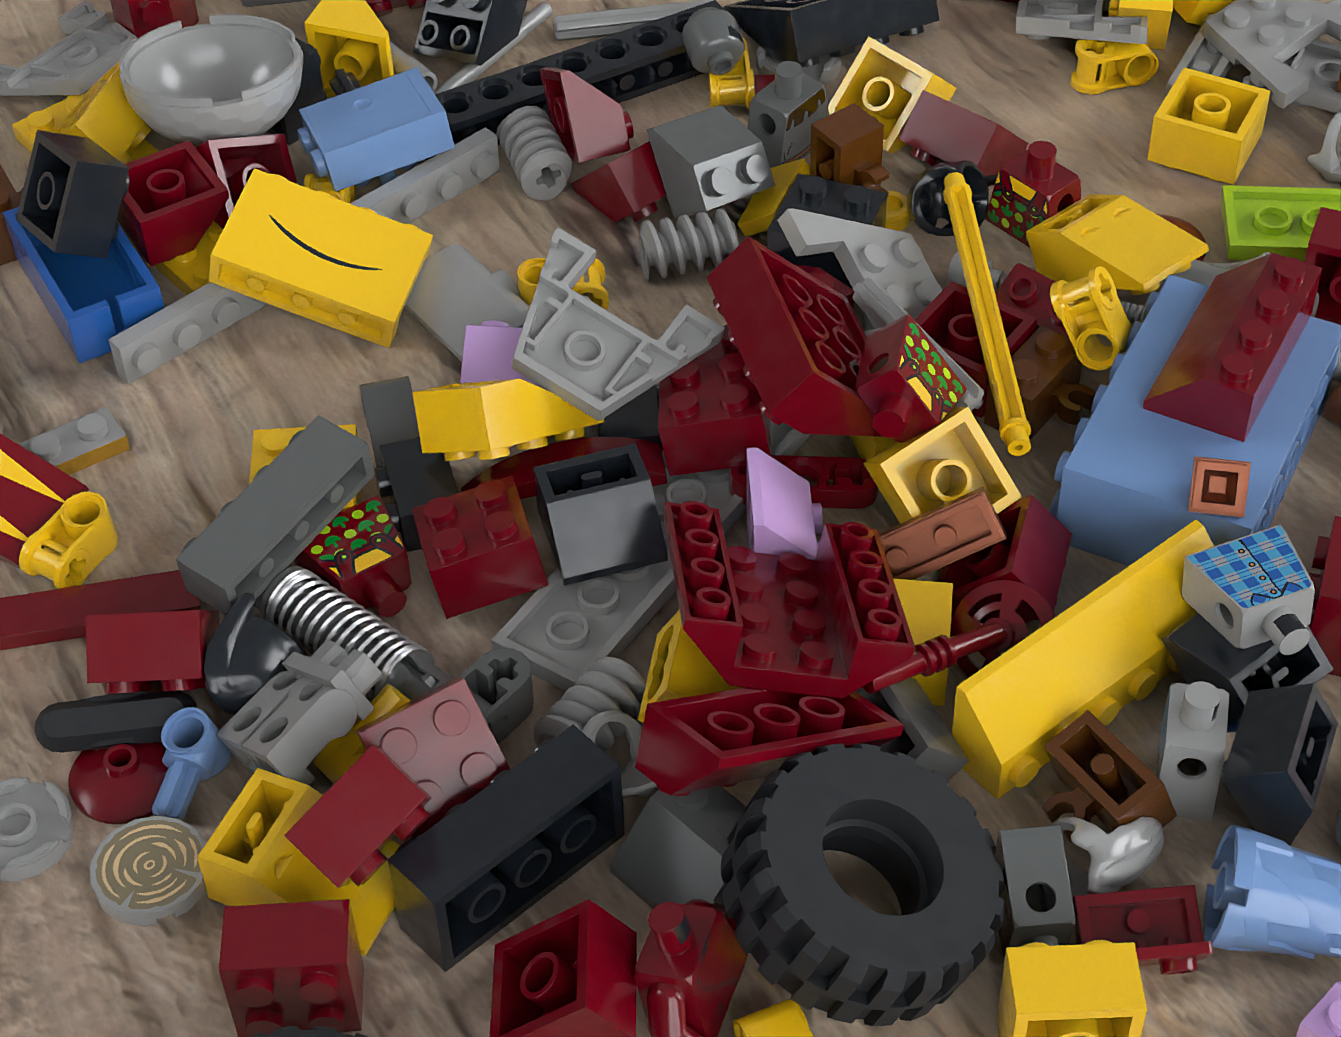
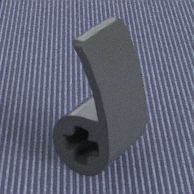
[359,376,420,467]

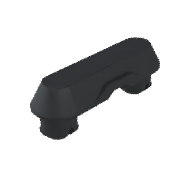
[34,691,197,753]

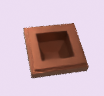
[1188,456,1251,517]

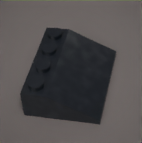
[723,0,940,68]

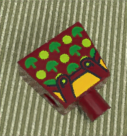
[985,141,1081,248]
[855,314,967,443]
[294,495,412,617]

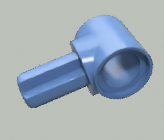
[152,707,231,820]

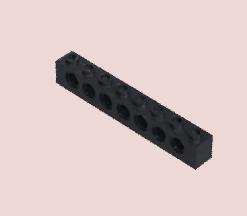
[425,0,740,161]

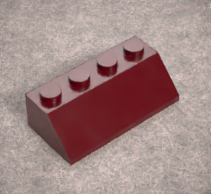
[1143,253,1322,442]
[635,687,904,796]

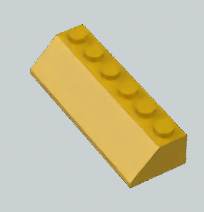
[952,520,1214,799]

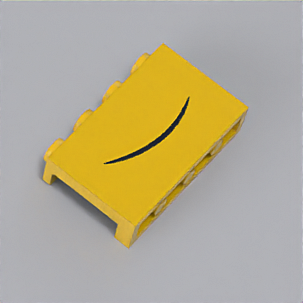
[209,168,433,349]

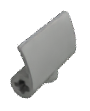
[404,244,530,362]

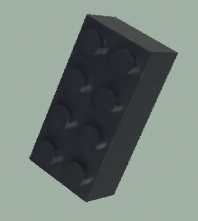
[387,724,625,972]

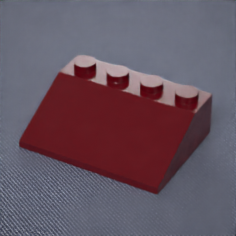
[706,236,884,437]

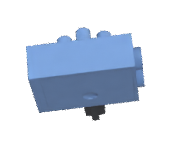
[297,67,455,192]

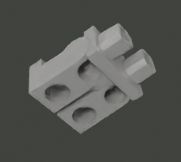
[216,640,383,785]

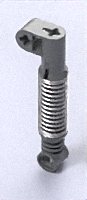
[253,566,534,744]

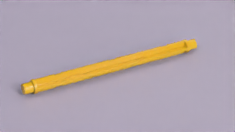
[943,172,1031,456]

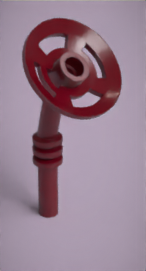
[863,580,1056,694]

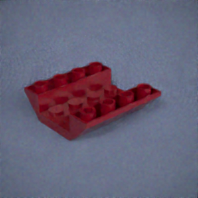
[663,501,915,699]

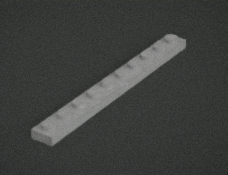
[108,127,500,384]

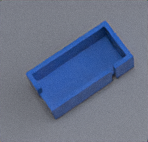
[3,207,164,364]

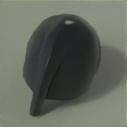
[907,160,997,236]
[204,593,305,716]

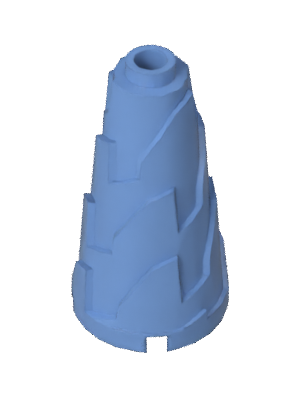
[1203,824,1341,959]

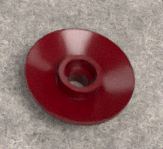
[68,742,168,824]

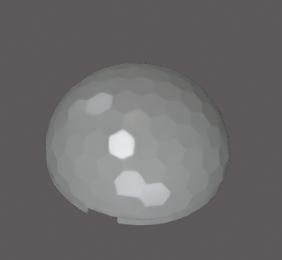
[119,14,303,147]

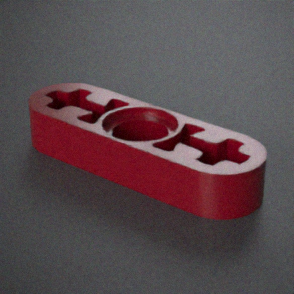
[729,455,879,509]

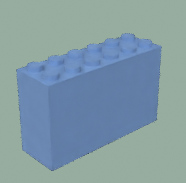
[1050,274,1341,566]

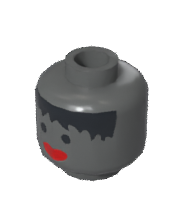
[682,7,745,75]

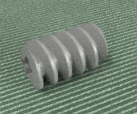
[496,106,573,201]
[638,209,739,281]
[533,656,646,751]

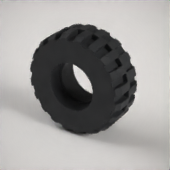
[720,744,1005,1026]

